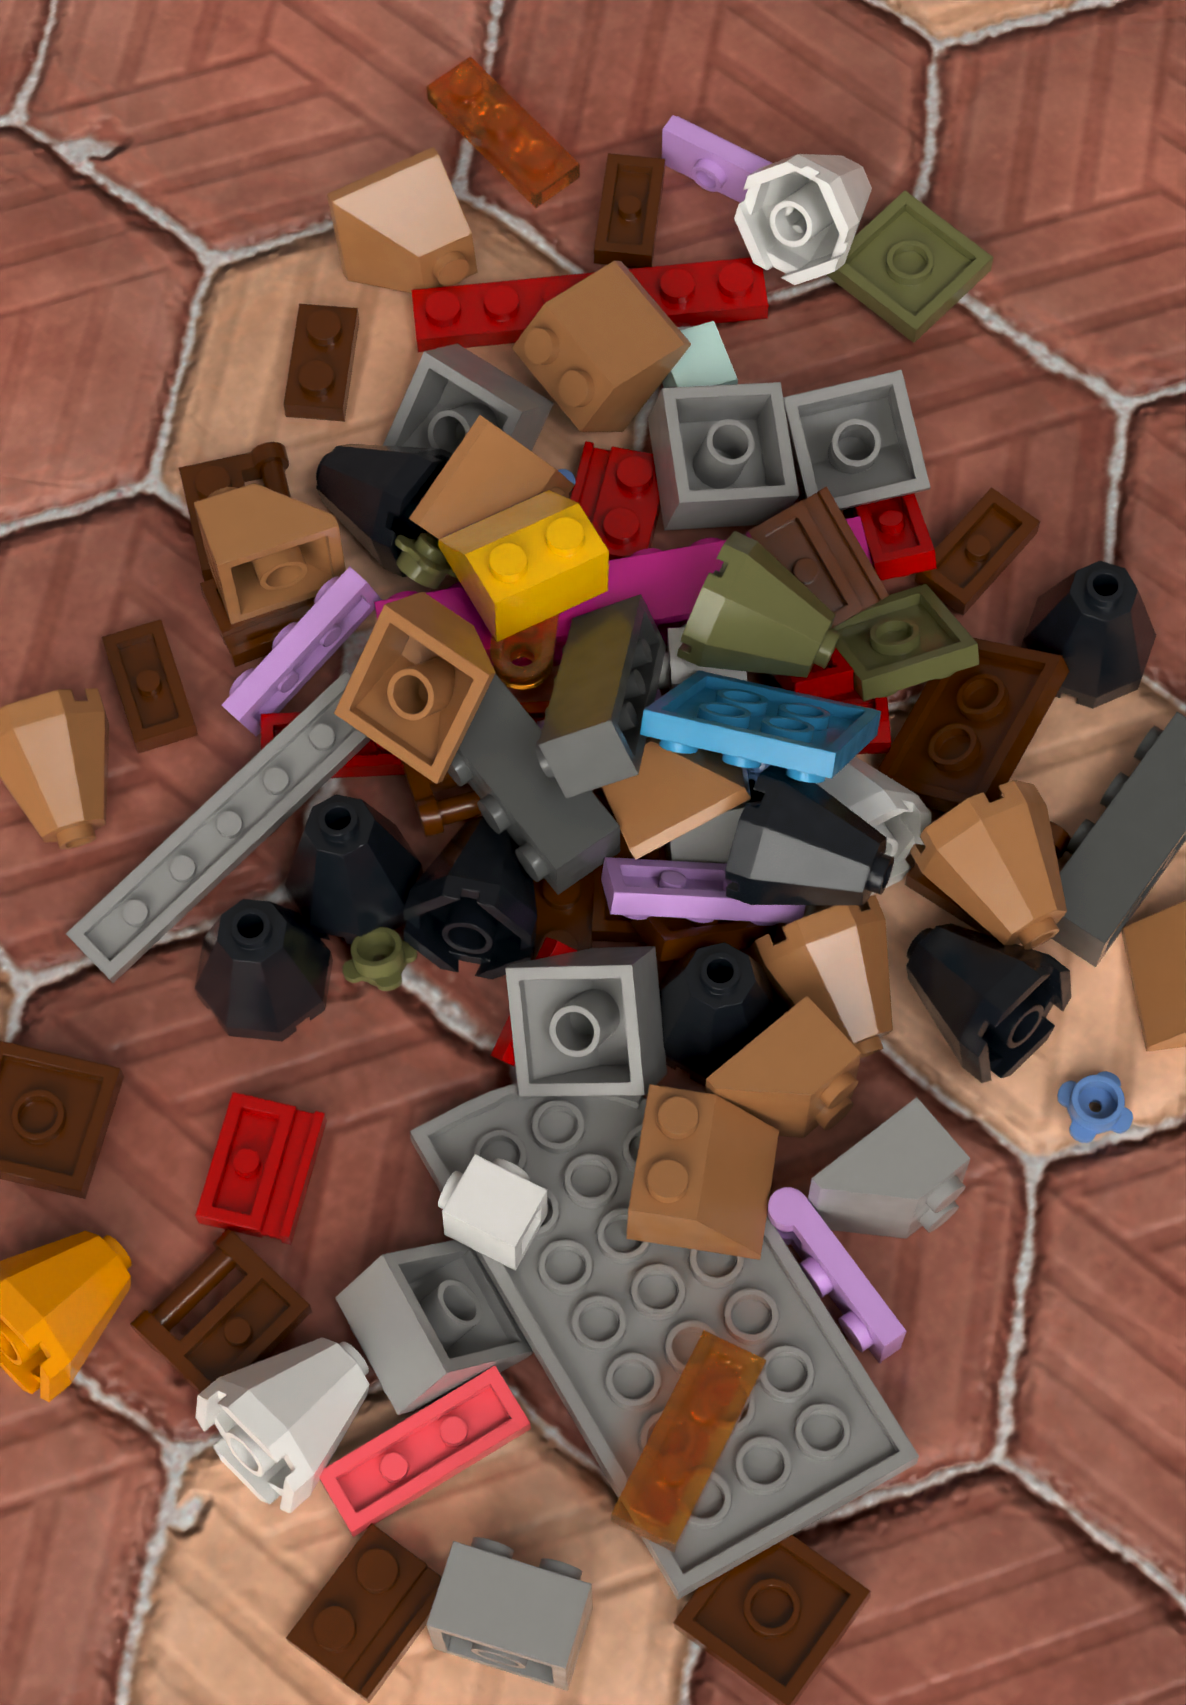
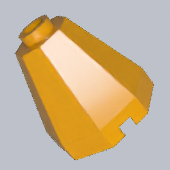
[0,1231,132,1402]

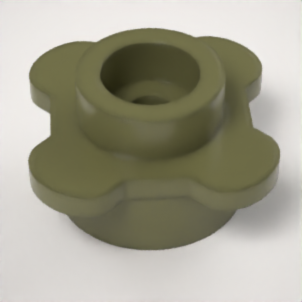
[395,533,457,589]
[342,927,418,991]

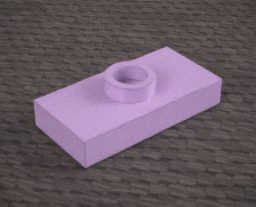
[662,115,772,203]

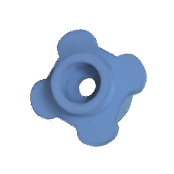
[1057,1071,1133,1143]

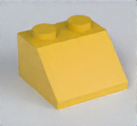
[438,490,609,643]

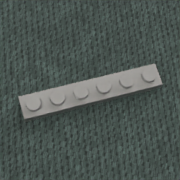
[66,671,371,983]

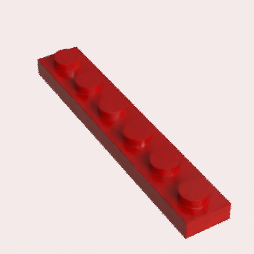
[411,257,769,352]

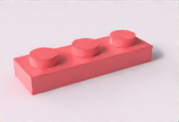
[319,1366,531,1537]

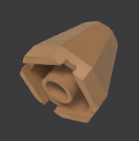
[0,688,109,849]
[910,780,1067,950]
[748,895,893,1059]

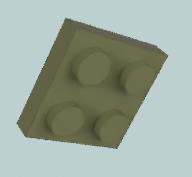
[826,190,993,343]
[831,584,979,701]

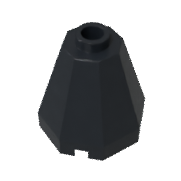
[316,444,452,577]
[1021,561,1156,709]
[725,765,894,905]
[285,794,423,945]
[404,815,537,980]
[195,899,333,1042]
[906,923,1072,1083]
[659,942,784,1087]

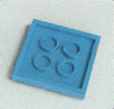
[640,670,881,783]

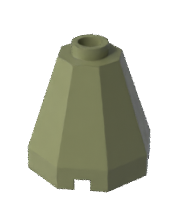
[677,531,841,678]

